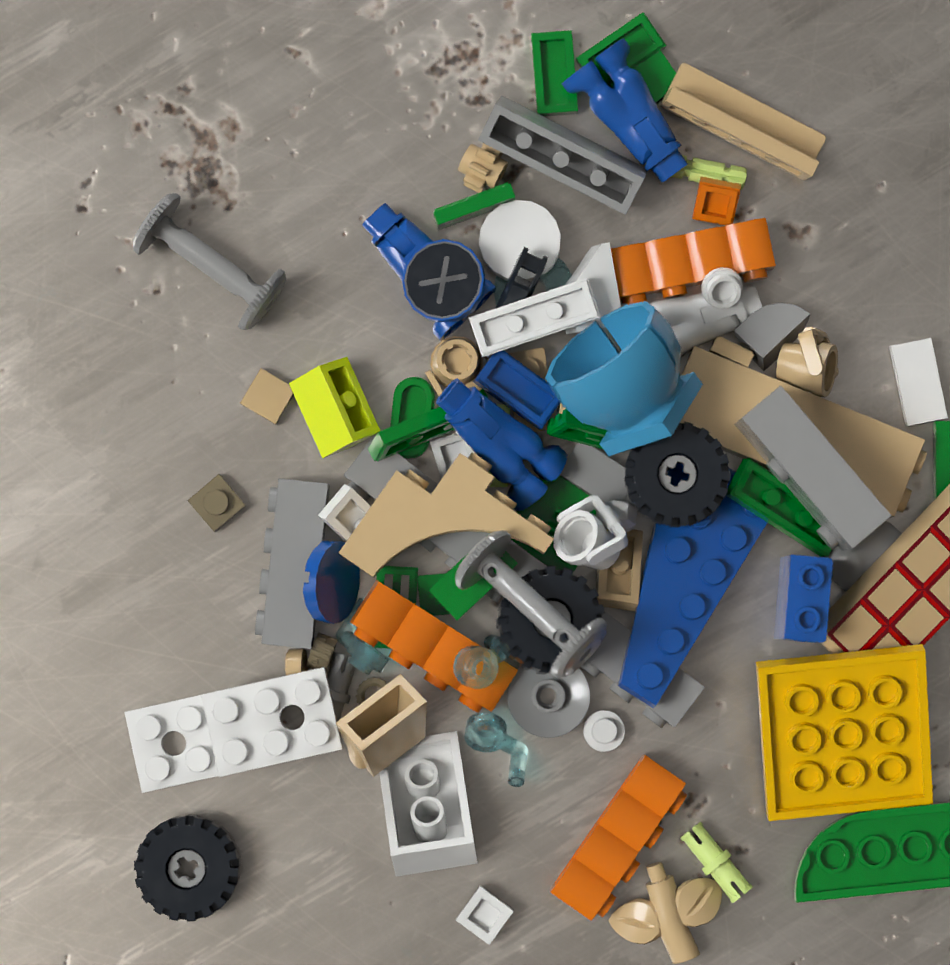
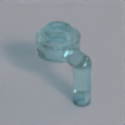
[336,597,390,675]
[453,635,509,689]
[464,712,528,787]

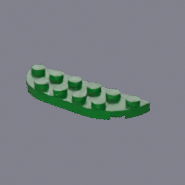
[794,802,950,903]

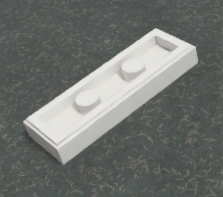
[469,278,601,357]

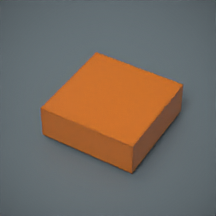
[692,176,741,226]

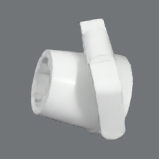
[553,495,628,570]

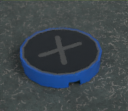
[402,239,485,322]

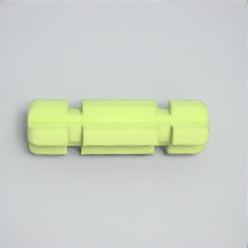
[671,155,747,190]

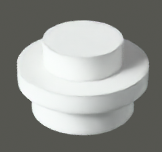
[701,267,743,308]
[583,710,625,752]

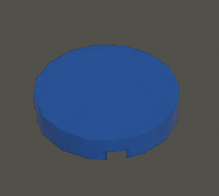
[303,541,360,624]

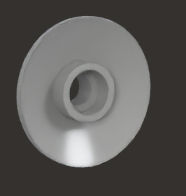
[507,667,590,738]

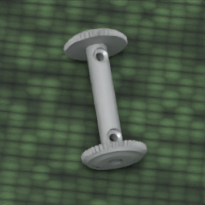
[133,193,286,330]
[455,531,607,678]

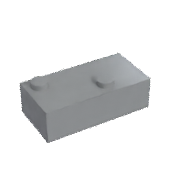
[734,385,891,551]

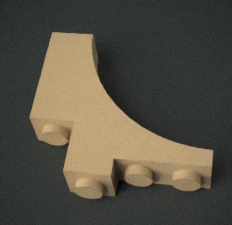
[339,452,554,578]

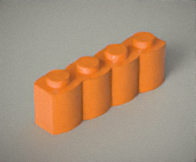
[611,218,776,304]
[350,580,518,714]
[550,754,687,921]

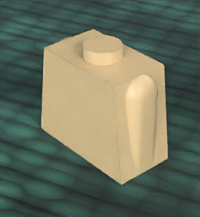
[336,674,427,777]

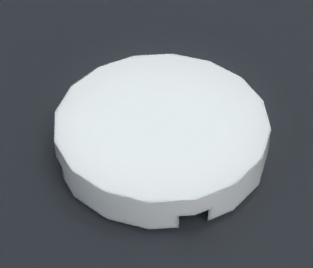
[479,200,561,281]

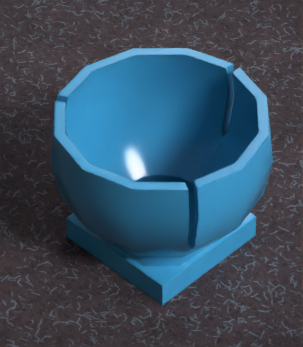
[545,301,703,456]

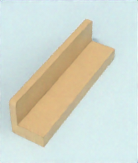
[660,63,826,181]

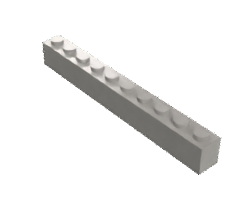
[344,436,705,728]

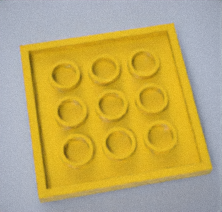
[756,644,933,821]

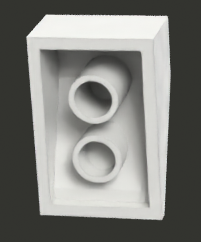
[379,731,478,877]

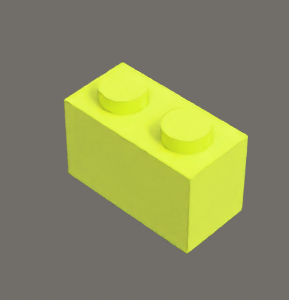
[289,357,380,458]

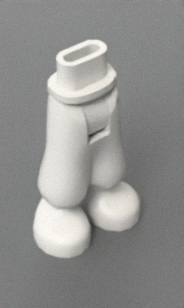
[621,284,762,356]

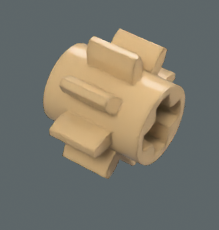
[458,143,508,193]

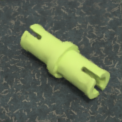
[680,822,753,903]

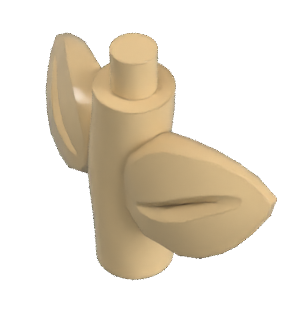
[608,861,722,964]

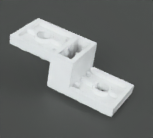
[124,667,343,793]

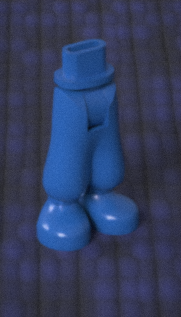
[561,38,688,183]
[362,203,497,341]
[436,378,568,511]

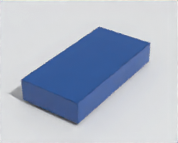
[473,350,560,430]

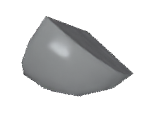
[734,303,810,371]

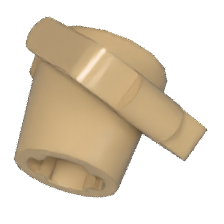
[776,327,839,397]
[425,336,491,397]

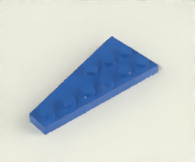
[618,463,767,708]

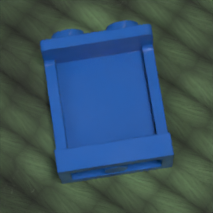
[774,554,833,643]

